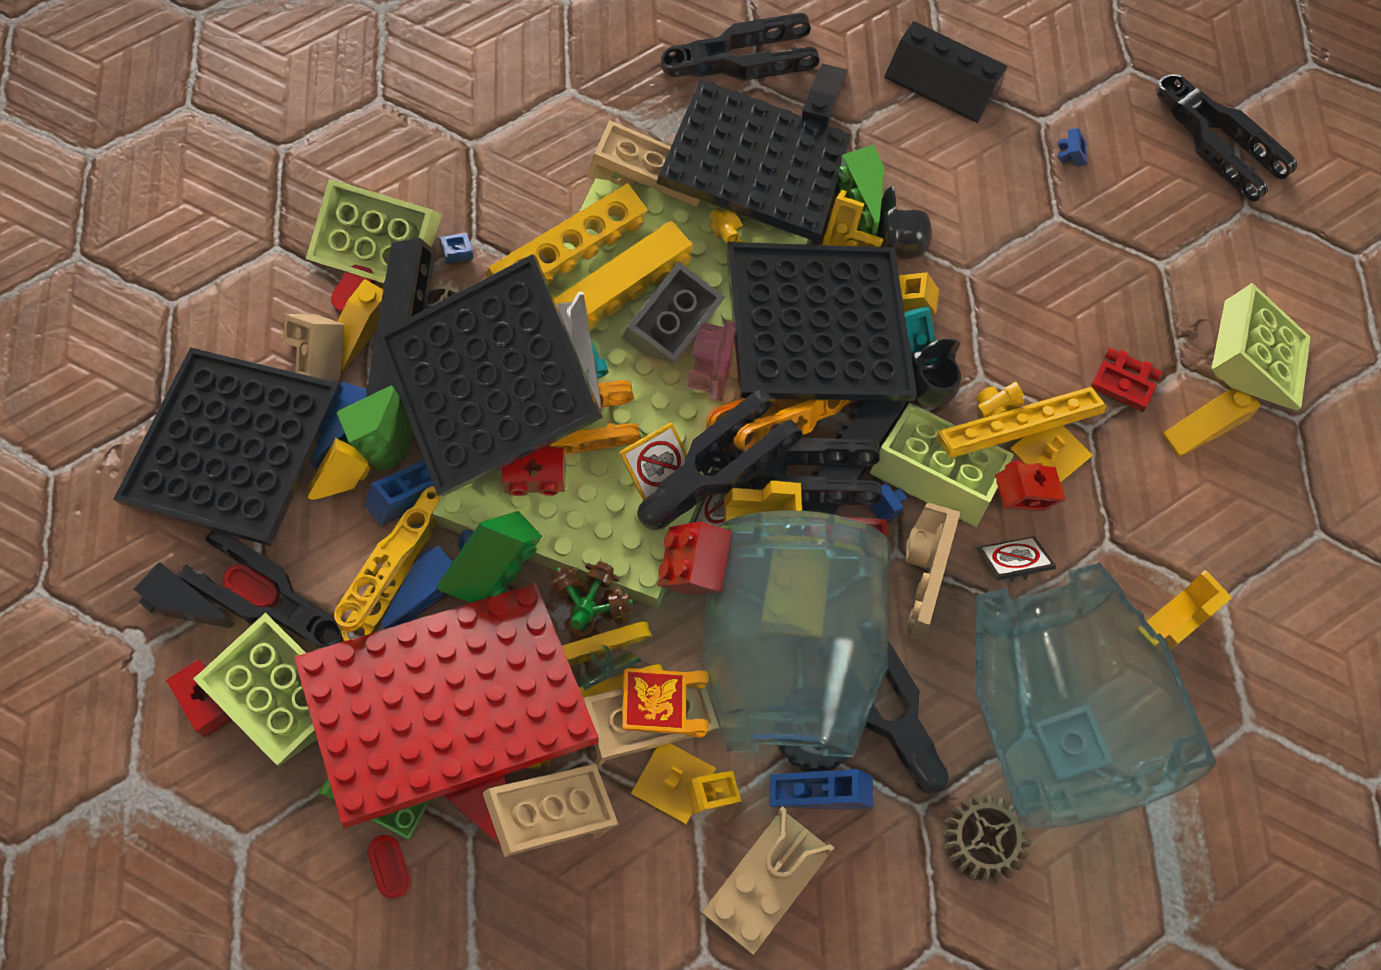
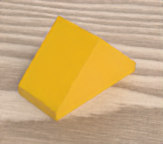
[686,770,742,815]

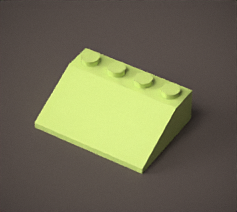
[306,179,442,283]
[1212,283,1310,411]
[870,403,1014,528]
[194,613,317,767]

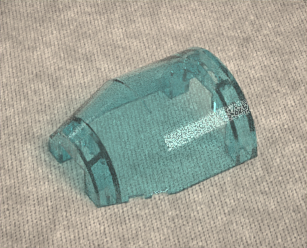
[701,511,891,757]
[976,562,1217,829]

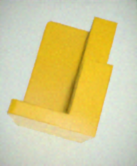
[822,190,883,247]
[724,481,802,535]
[1145,570,1232,651]

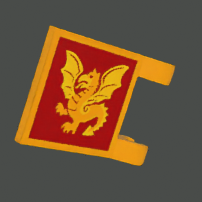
[622,668,709,738]

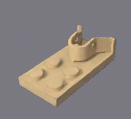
[587,120,700,207]
[906,503,960,642]
[583,670,719,768]
[483,764,618,857]
[702,806,834,956]

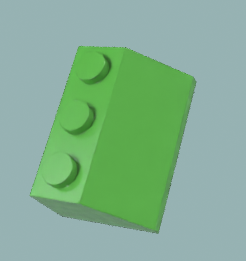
[337,385,415,472]

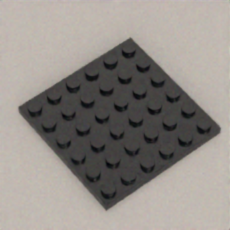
[656,79,851,243]
[726,242,917,401]
[377,254,603,497]
[113,347,343,546]

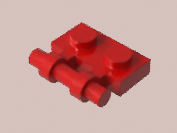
[1090,347,1163,412]

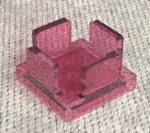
[688,320,737,401]

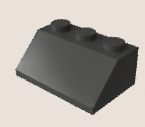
[622,262,725,364]

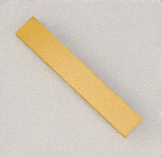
[936,387,1106,458]

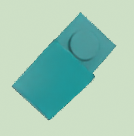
[904,306,937,364]

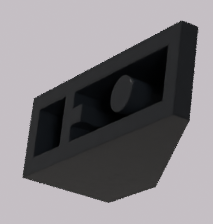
[802,63,848,127]
[133,562,234,628]

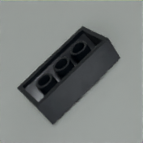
[884,21,1008,123]

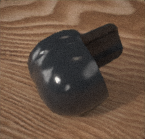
[876,186,932,259]
[911,339,961,408]

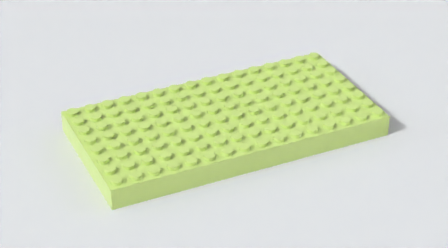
[433,173,812,609]

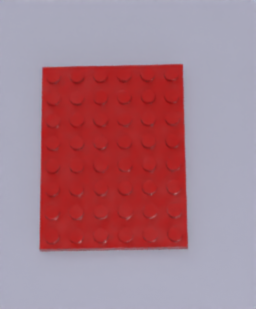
[294,583,599,829]

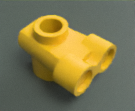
[709,208,743,244]
[976,382,1024,418]

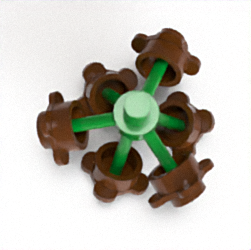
[549,561,633,643]

